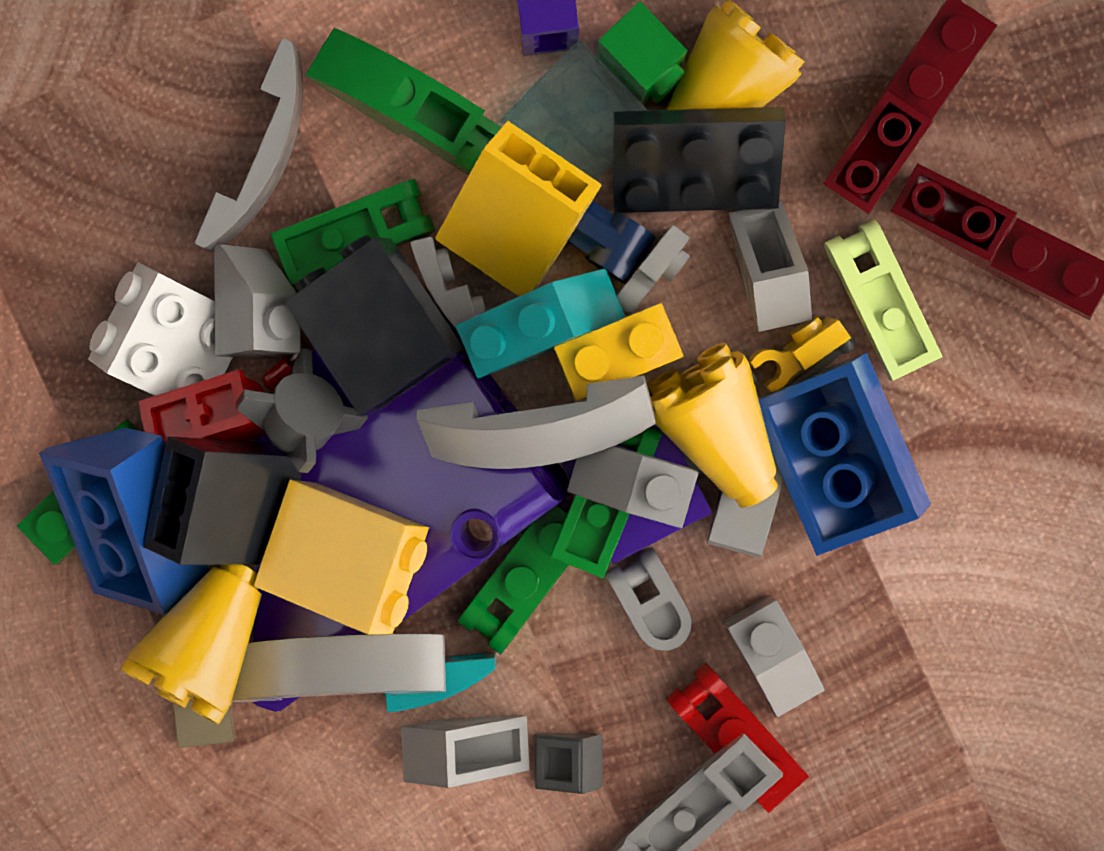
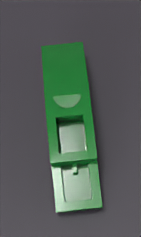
[304,27,502,176]

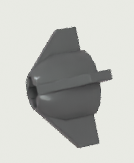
[236,348,368,473]

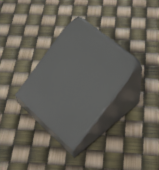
[535,733,603,794]

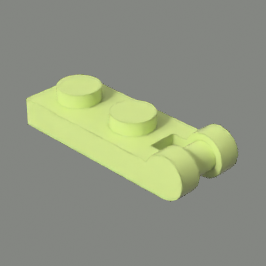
[824,219,943,381]

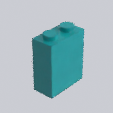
[456,269,626,379]

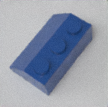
[758,352,931,556]
[39,428,210,615]

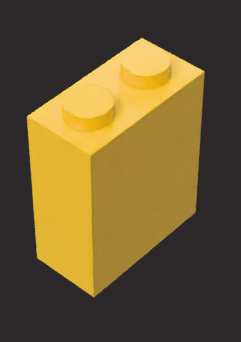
[435,121,602,297]
[554,303,684,402]
[254,480,429,635]

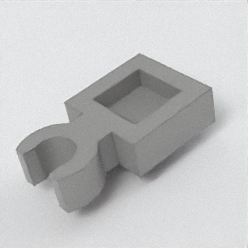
[617,225,690,315]

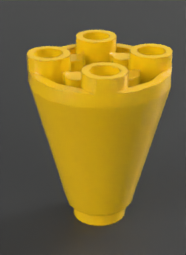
[666,0,805,110]
[647,343,778,508]
[119,564,262,725]

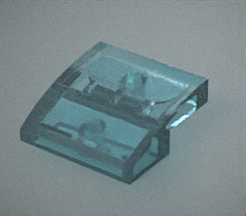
[500,40,647,181]

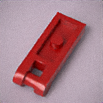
[665,662,809,813]

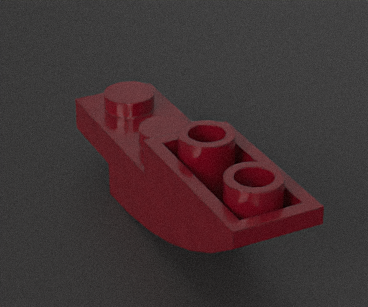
[823,0,997,214]
[890,163,1104,321]

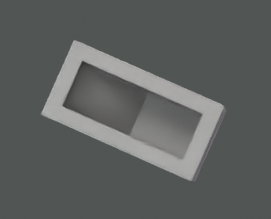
[728,201,813,332]
[214,244,300,359]
[567,446,699,528]
[722,595,825,718]
[401,715,529,788]

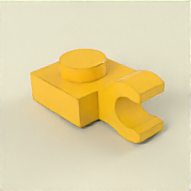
[748,315,851,392]

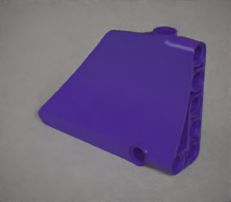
[253,294,569,712]

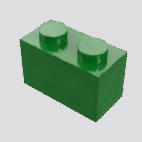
[596,1,688,108]

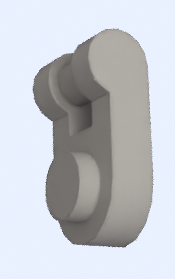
[605,547,692,651]

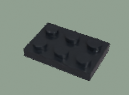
[613,107,786,213]

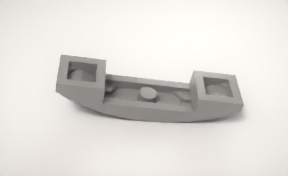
[194,38,303,252]
[417,375,655,469]
[231,634,446,703]
[610,733,783,851]

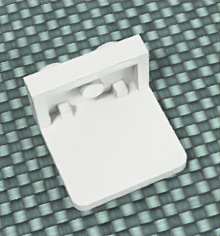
[88,262,233,396]

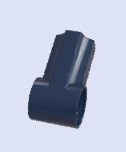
[567,200,656,284]

